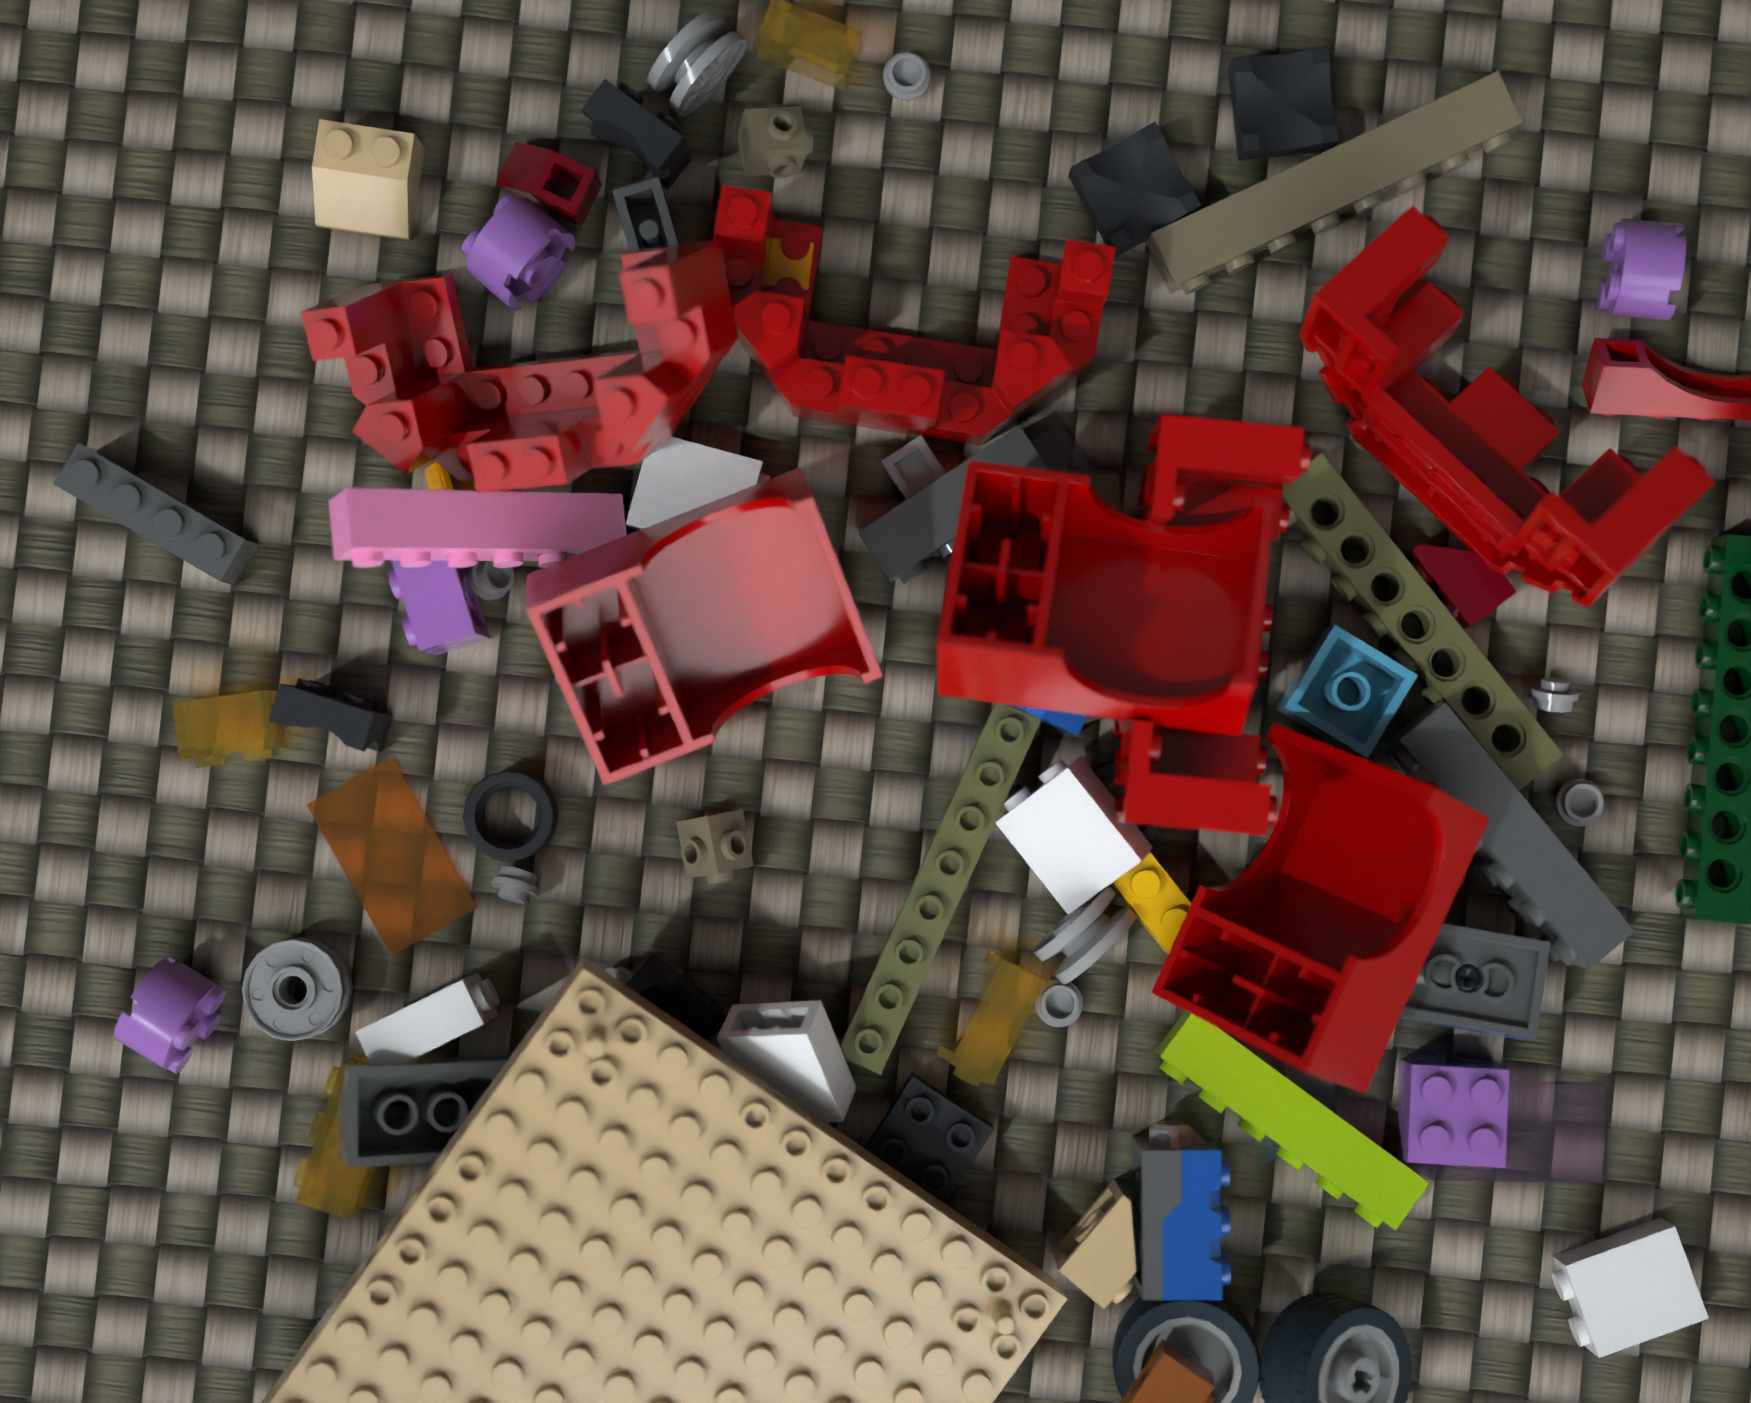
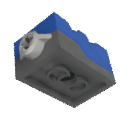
[1399,923,1551,1040]
[1132,1121,1231,1300]

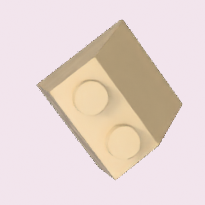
[312,119,425,241]
[1052,1179,1136,1309]

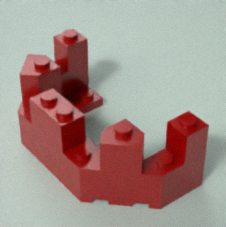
[714,185,1116,446]
[1299,205,1715,608]
[301,239,738,493]
[1114,414,1311,836]

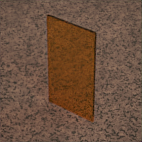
[307,757,477,956]

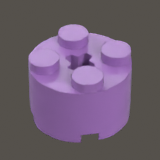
[462,193,575,311]
[1596,218,1686,321]
[114,957,226,1074]

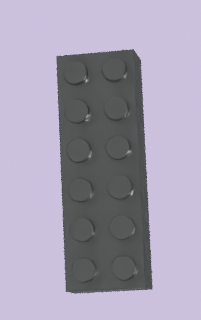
[1380,702,1635,969]

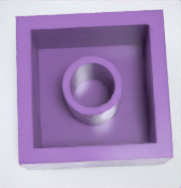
[388,560,491,656]
[1396,1060,1509,1168]

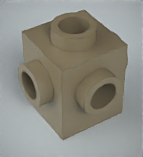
[737,104,813,178]
[676,809,754,885]

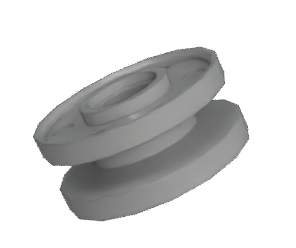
[646,10,747,116]
[1034,885,1137,985]
[242,937,353,1041]

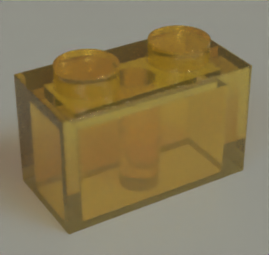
[755,0,863,92]
[172,690,287,768]

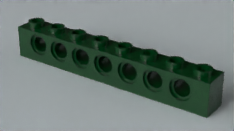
[1675,534,1751,925]

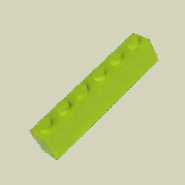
[1154,1010,1430,1231]

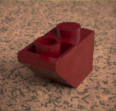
[495,142,602,227]
[1403,544,1517,629]

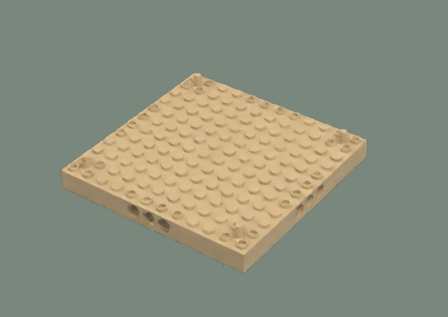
[261,956,1067,1403]

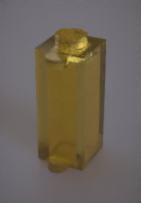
[936,951,1046,1087]

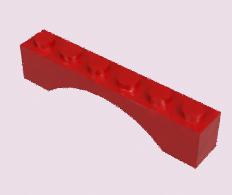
[1582,338,1751,422]

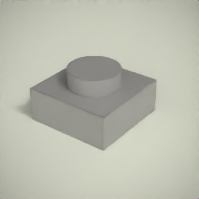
[881,435,946,500]

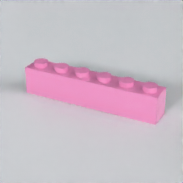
[329,488,627,568]

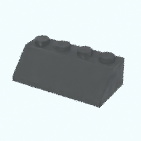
[339,1059,508,1168]

